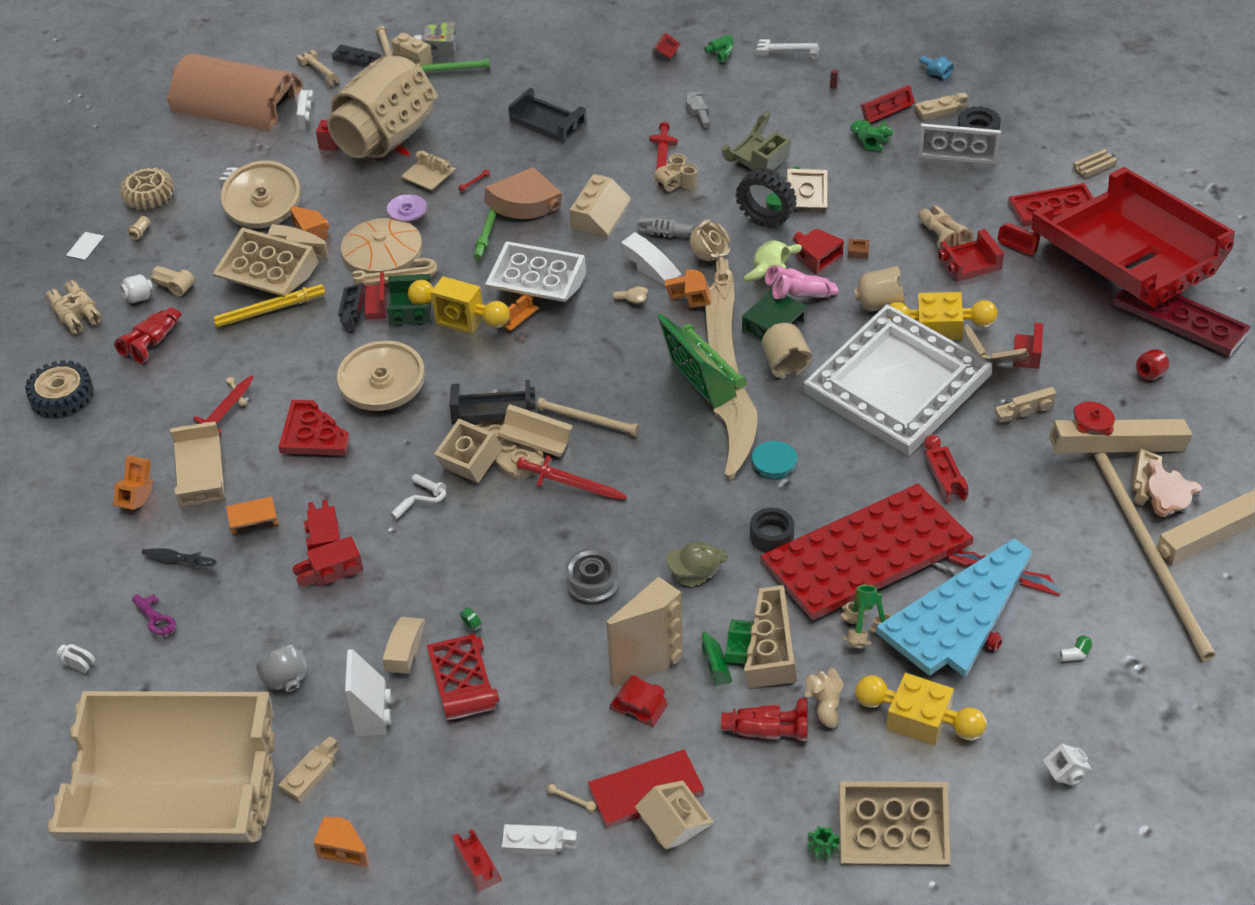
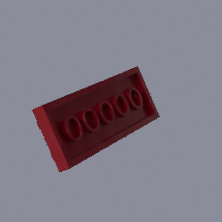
[1113,289,1251,356]

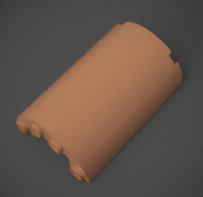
[167,53,303,131]

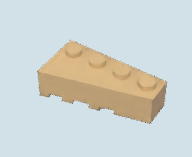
[744,585,798,689]

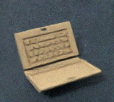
[963,324,1030,365]

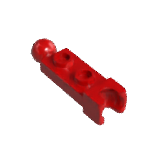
[923,435,969,504]

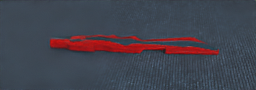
[945,550,1061,596]

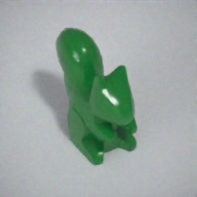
[850,120,893,151]

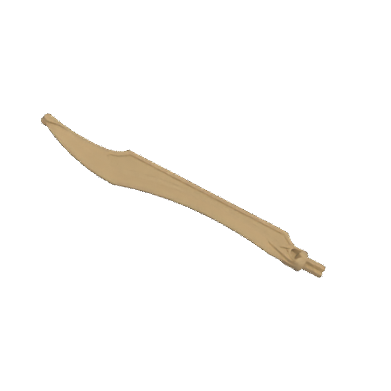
[706,257,758,480]

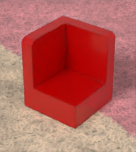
[652,33,681,59]

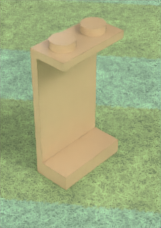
[170,422,225,507]

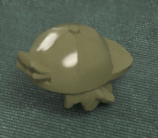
[666,541,728,587]

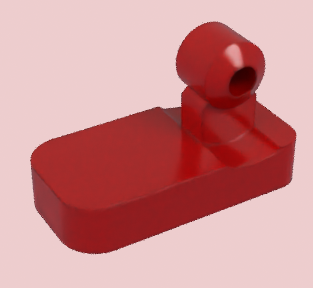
[997,223,1041,255]

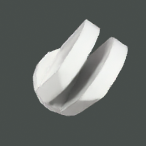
[57,644,95,674]

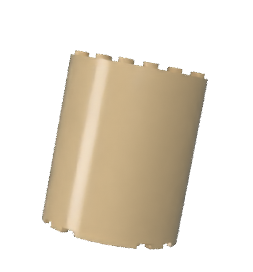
[48,691,275,843]

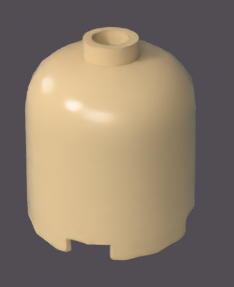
[854,266,905,312]
[762,323,813,378]

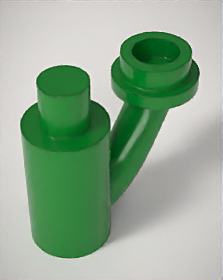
[704,34,733,63]

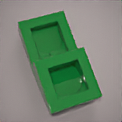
[725,619,754,664]

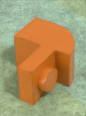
[665,270,711,308]
[113,456,153,510]

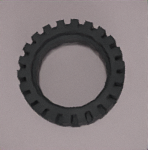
[735,168,797,228]

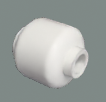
[120,274,153,304]

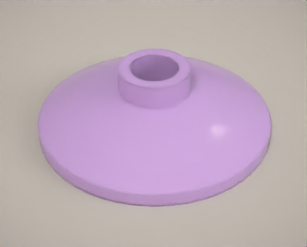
[387,194,427,221]

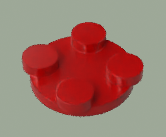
[1073,401,1115,436]

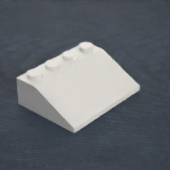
[485,241,586,302]

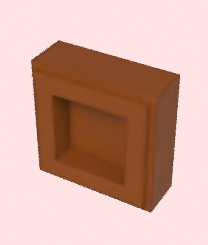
[847,239,870,259]

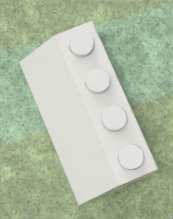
[918,124,1001,164]

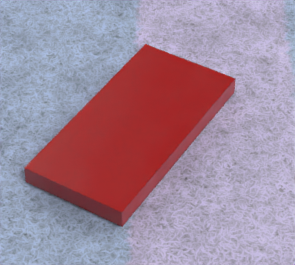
[1008,183,1094,227]
[588,749,705,828]

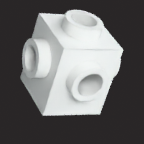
[1043,743,1092,786]

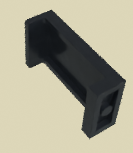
[508,87,587,144]
[449,380,536,425]

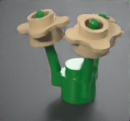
[841,585,892,649]

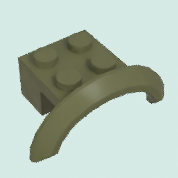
[721,111,791,171]

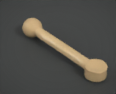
[226,377,247,407]
[547,784,596,813]

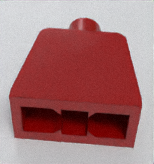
[793,229,844,275]

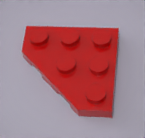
[278,400,350,455]

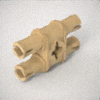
[45,280,103,334]

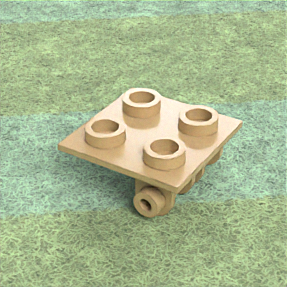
[401,150,456,191]

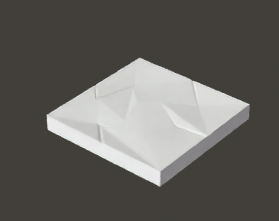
[804,304,992,456]

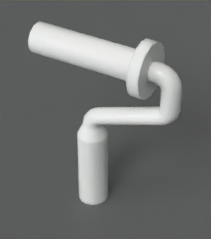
[390,474,447,520]

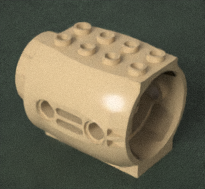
[327,56,438,158]

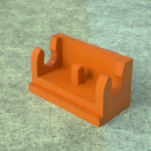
[226,496,278,534]

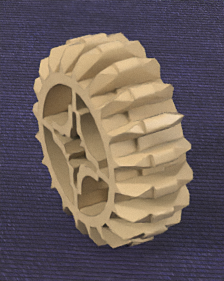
[120,167,174,211]

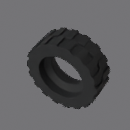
[957,106,1001,130]

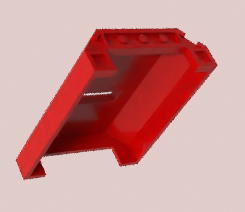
[1031,167,1235,307]

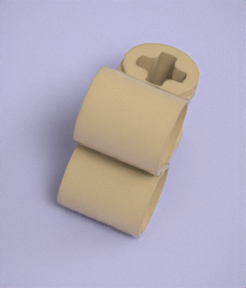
[654,154,698,192]

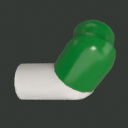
[1060,635,1092,662]

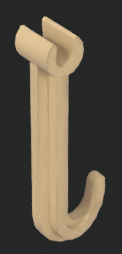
[352,258,437,286]

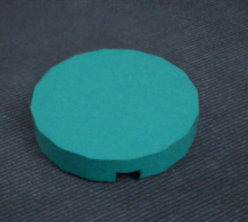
[752,441,797,479]

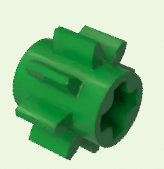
[807,826,840,861]

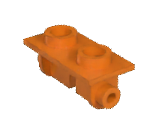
[503,294,539,331]

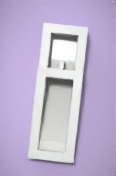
[621,232,681,286]

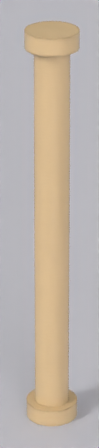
[376,26,393,56]
[537,398,640,437]

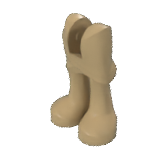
[918,205,974,249]

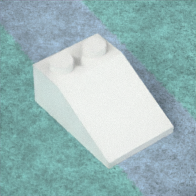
[345,649,392,737]

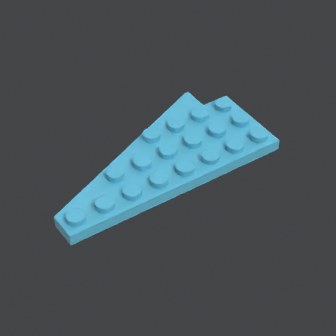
[876,538,1032,677]

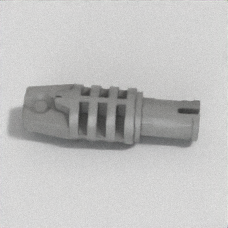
[638,217,694,238]

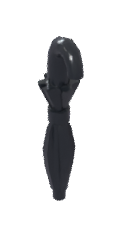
[142,548,217,569]

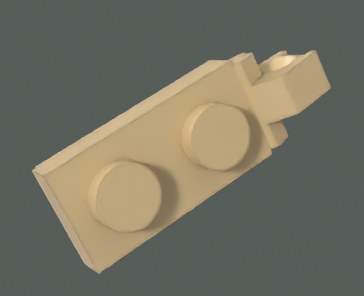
[914,93,969,120]
[995,387,1057,423]
[1132,449,1162,506]
[278,736,340,802]

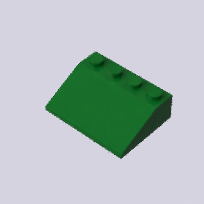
[657,314,737,409]

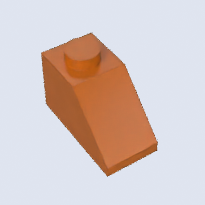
[290,206,330,240]
[313,816,370,867]

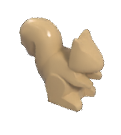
[804,668,844,728]

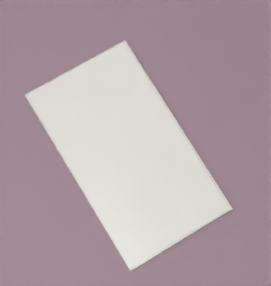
[66,232,104,260]

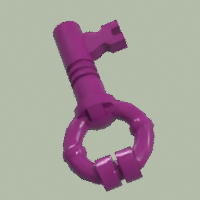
[132,594,176,637]

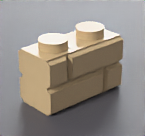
[391,33,433,65]

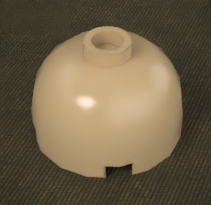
[689,219,730,262]

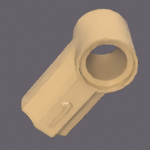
[151,266,195,296]

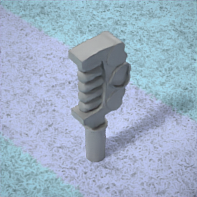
[686,92,711,129]

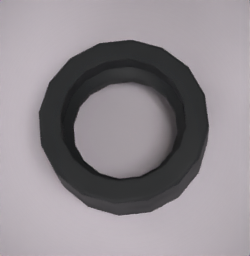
[750,507,795,552]

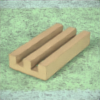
[1073,149,1117,178]

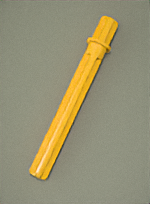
[213,284,325,327]

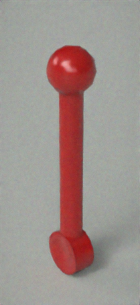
[458,170,490,192]

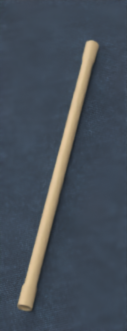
[1093,452,1216,661]

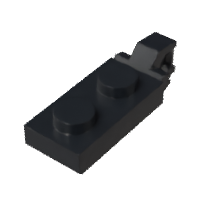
[332,44,382,68]
[338,283,366,332]

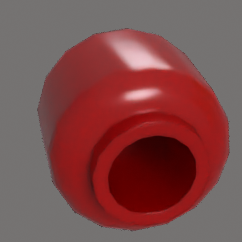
[1136,349,1170,380]

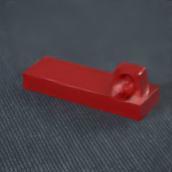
[860,85,915,123]

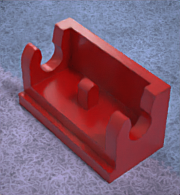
[452,829,502,893]

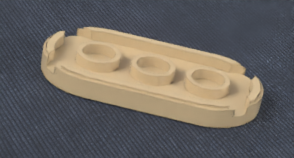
[476,421,544,479]

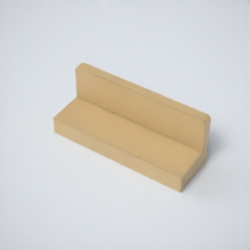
[498,405,573,457]

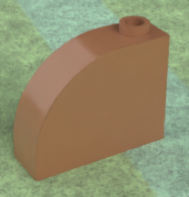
[484,167,562,219]

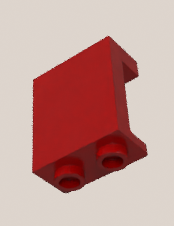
[938,229,1004,282]

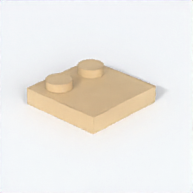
[787,169,827,210]

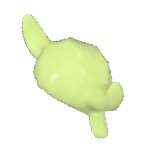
[743,240,802,282]

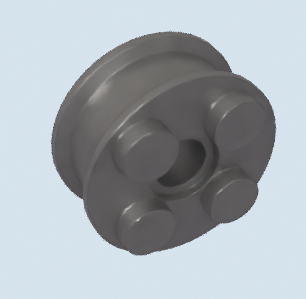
[565,548,619,604]

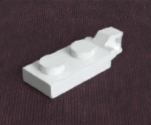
[297,89,313,131]
[502,824,577,855]

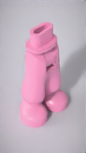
[765,265,839,300]

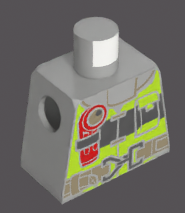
[414,22,456,57]

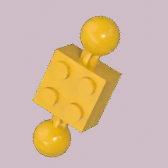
[408,276,510,334]
[888,292,998,340]
[855,673,987,746]

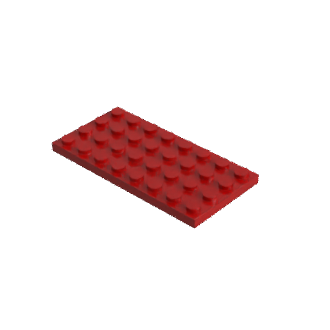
[760,483,974,620]

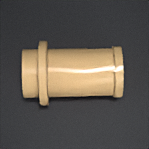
[128,216,150,240]

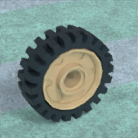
[25,360,94,419]

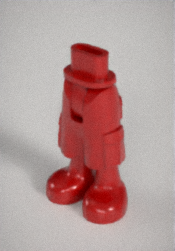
[114,307,182,364]
[721,697,808,741]

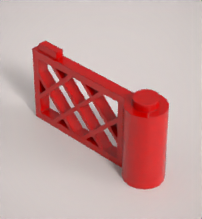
[427,634,500,721]

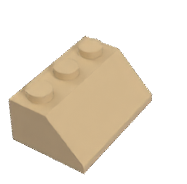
[570,174,631,237]

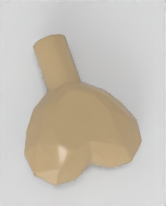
[613,286,648,304]

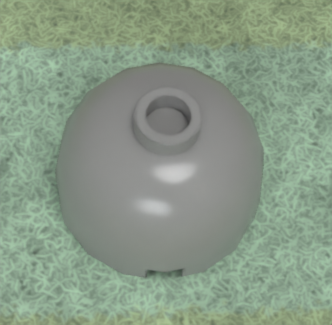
[256,645,308,692]

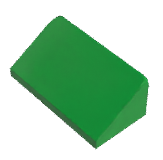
[701,632,732,686]

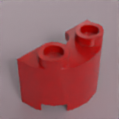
[609,675,668,728]

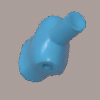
[919,56,955,79]

